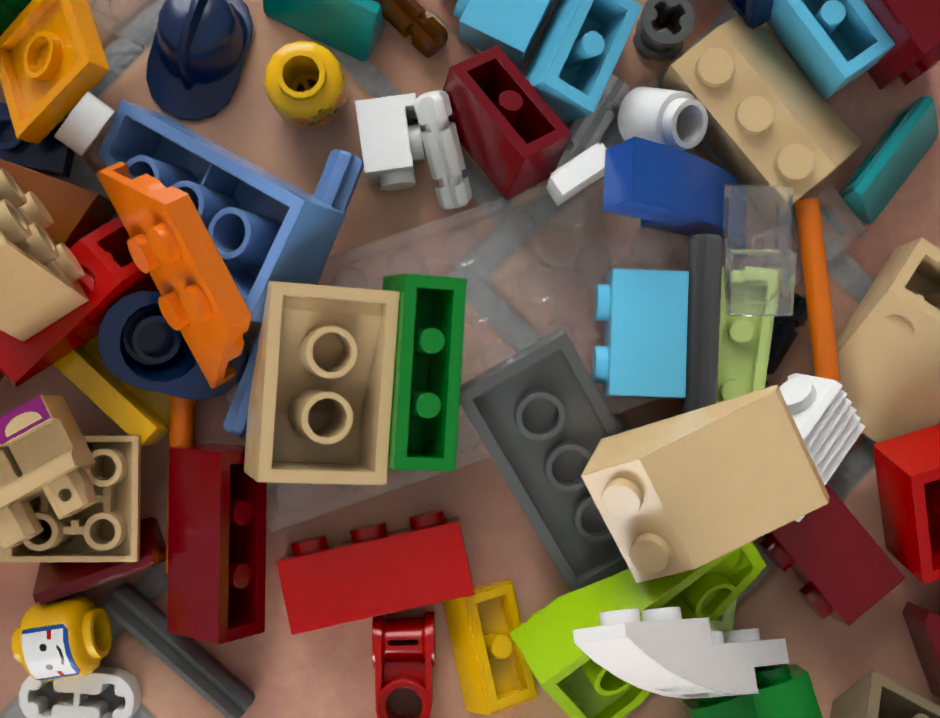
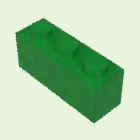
[382,273,467,471]

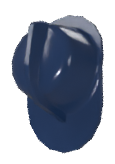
[146,0,253,121]
[97,290,249,400]

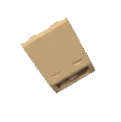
[0,168,89,342]
[836,237,940,444]
[0,435,141,562]

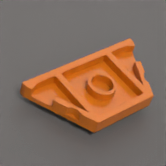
[96,161,252,389]

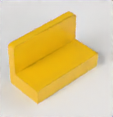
[53,335,199,446]

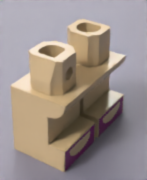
[0,394,97,550]

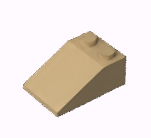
[244,281,400,485]
[581,384,830,583]

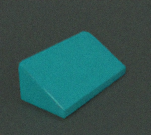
[263,0,385,61]
[836,95,939,225]

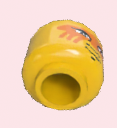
[264,41,347,128]

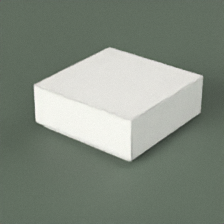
[546,143,607,206]

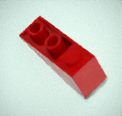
[0,216,159,388]

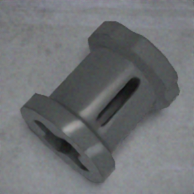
[633,0,695,62]

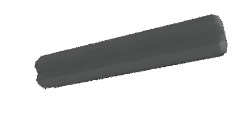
[682,234,723,414]
[103,583,255,718]

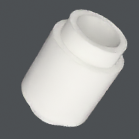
[617,86,708,151]

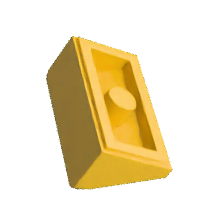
[442,579,538,716]

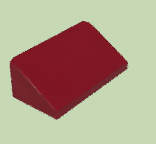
[33,517,166,605]

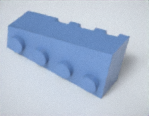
[97,99,346,323]

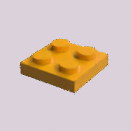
[0,0,110,145]

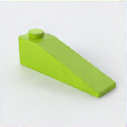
[509,541,767,718]

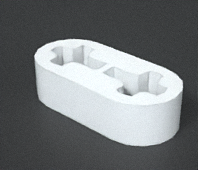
[54,91,116,157]
[18,667,142,718]

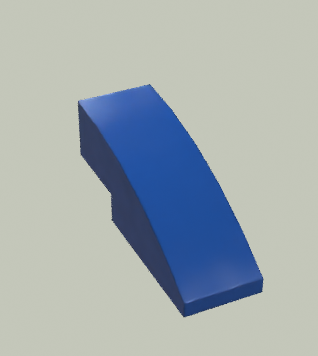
[602,136,747,246]

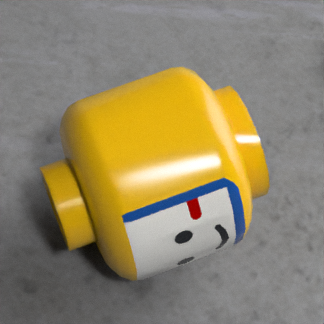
[11,595,112,682]

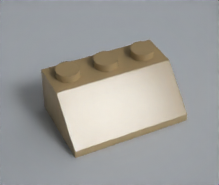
[659,16,863,219]

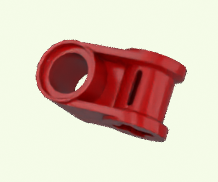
[372,612,436,718]

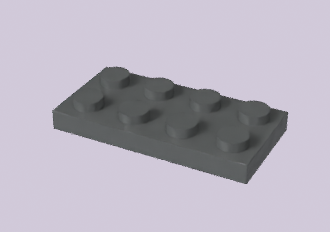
[459,328,628,592]

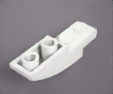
[573,607,789,699]

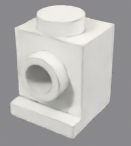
[355,93,425,191]

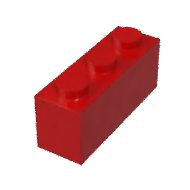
[276,509,475,635]

